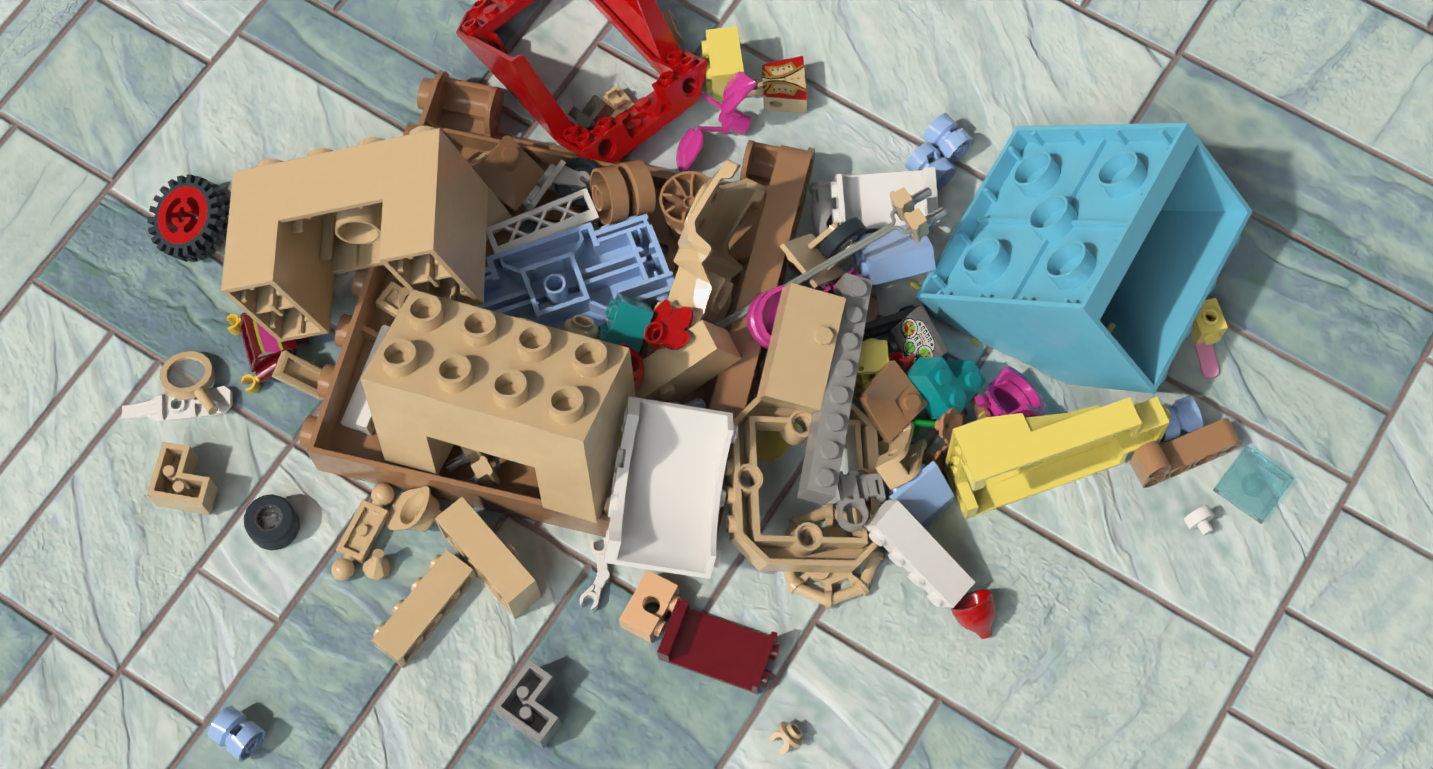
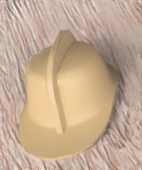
[386,486,442,532]

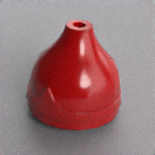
[951,589,996,639]

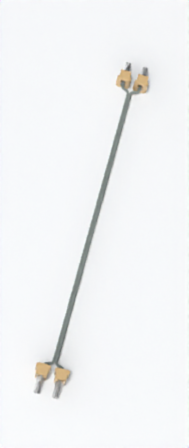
[445,187,947,487]

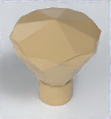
[362,549,391,580]

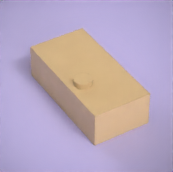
[756,283,846,414]
[635,320,742,403]
[435,497,541,619]

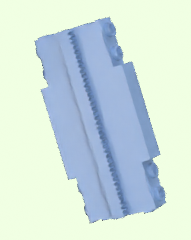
[476,214,674,330]

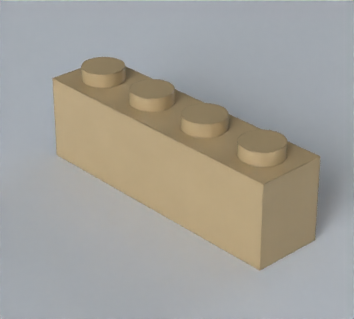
[372,549,477,668]

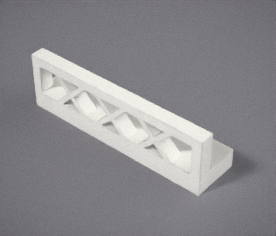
[486,188,599,254]

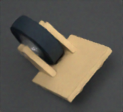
[780,217,866,289]

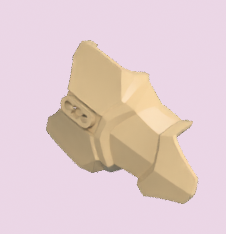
[640,159,768,360]

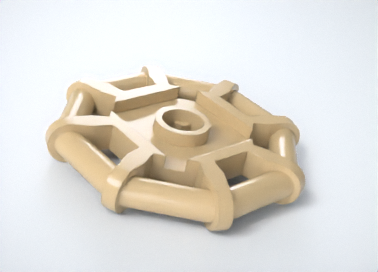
[783,503,883,609]

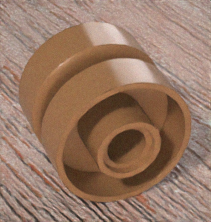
[590,159,656,225]
[659,171,710,239]

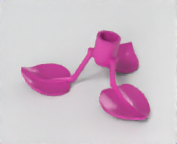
[676,71,758,173]

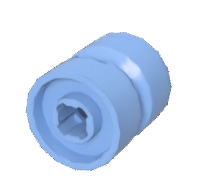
[923,113,974,164]
[905,142,957,192]
[1161,396,1203,443]
[207,706,266,762]

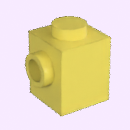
[1191,298,1228,345]

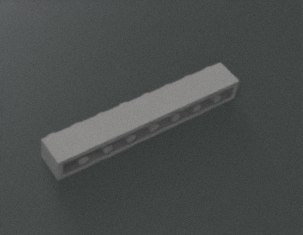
[797,273,873,505]

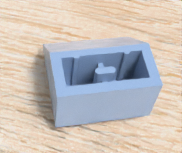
[889,461,954,527]

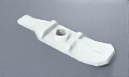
[122,386,233,422]

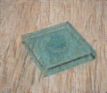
[1213,445,1295,524]

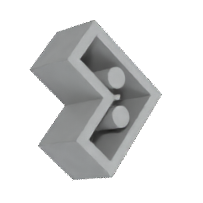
[492,660,562,749]

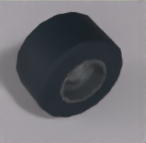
[244,494,300,551]

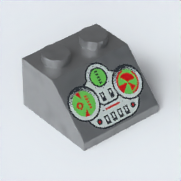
[887,305,949,363]

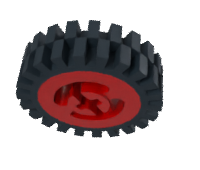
[147,174,230,262]

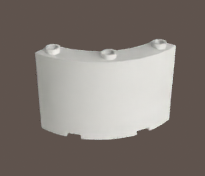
[604,396,738,579]

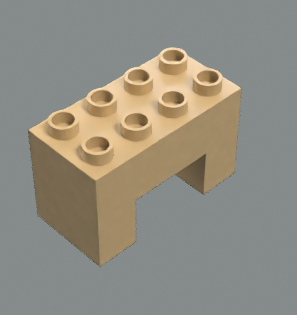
[221,126,488,342]
[360,289,636,523]

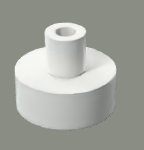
[1184,505,1215,536]

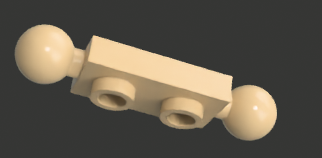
[331,483,394,581]

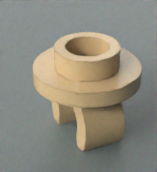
[769,721,802,754]

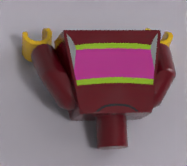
[227,312,309,394]

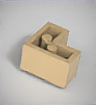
[147,442,218,515]

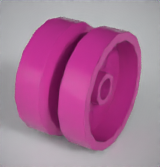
[747,286,785,349]

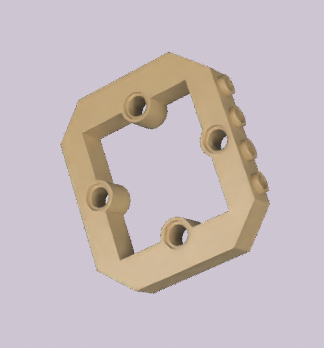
[724,397,882,573]

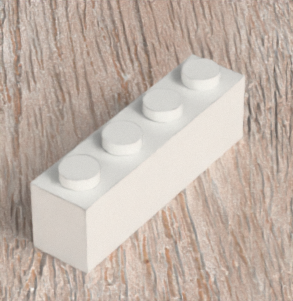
[864,500,975,608]

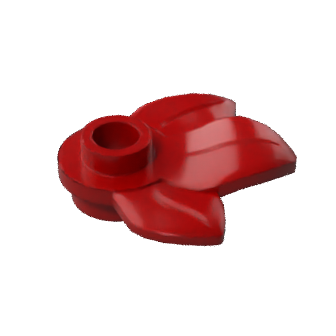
[644,299,693,350]

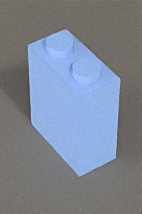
[853,224,936,286]

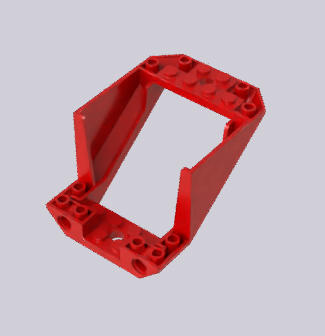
[456,0,708,163]

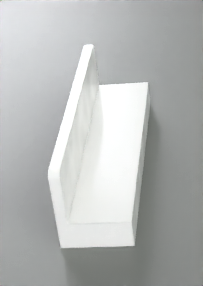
[341,325,390,436]

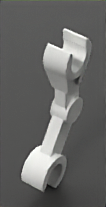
[580,538,610,613]

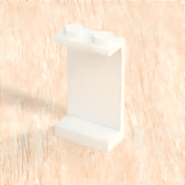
[830,167,939,229]

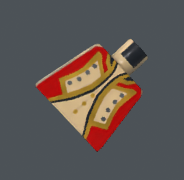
[747,56,807,113]

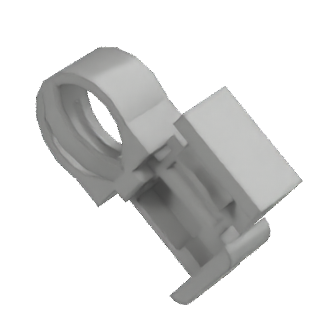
[836,470,886,532]

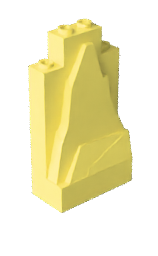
[944,397,1170,520]

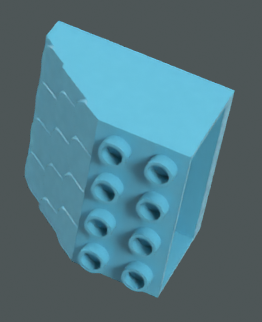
[915,123,1253,394]

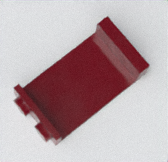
[657,598,781,695]

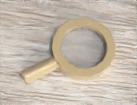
[159,351,218,415]

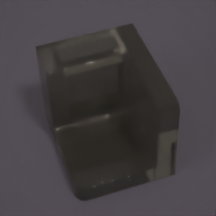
[568,95,615,131]

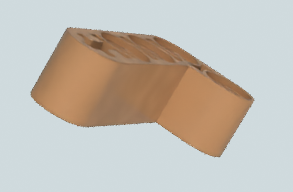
[1130,418,1242,488]

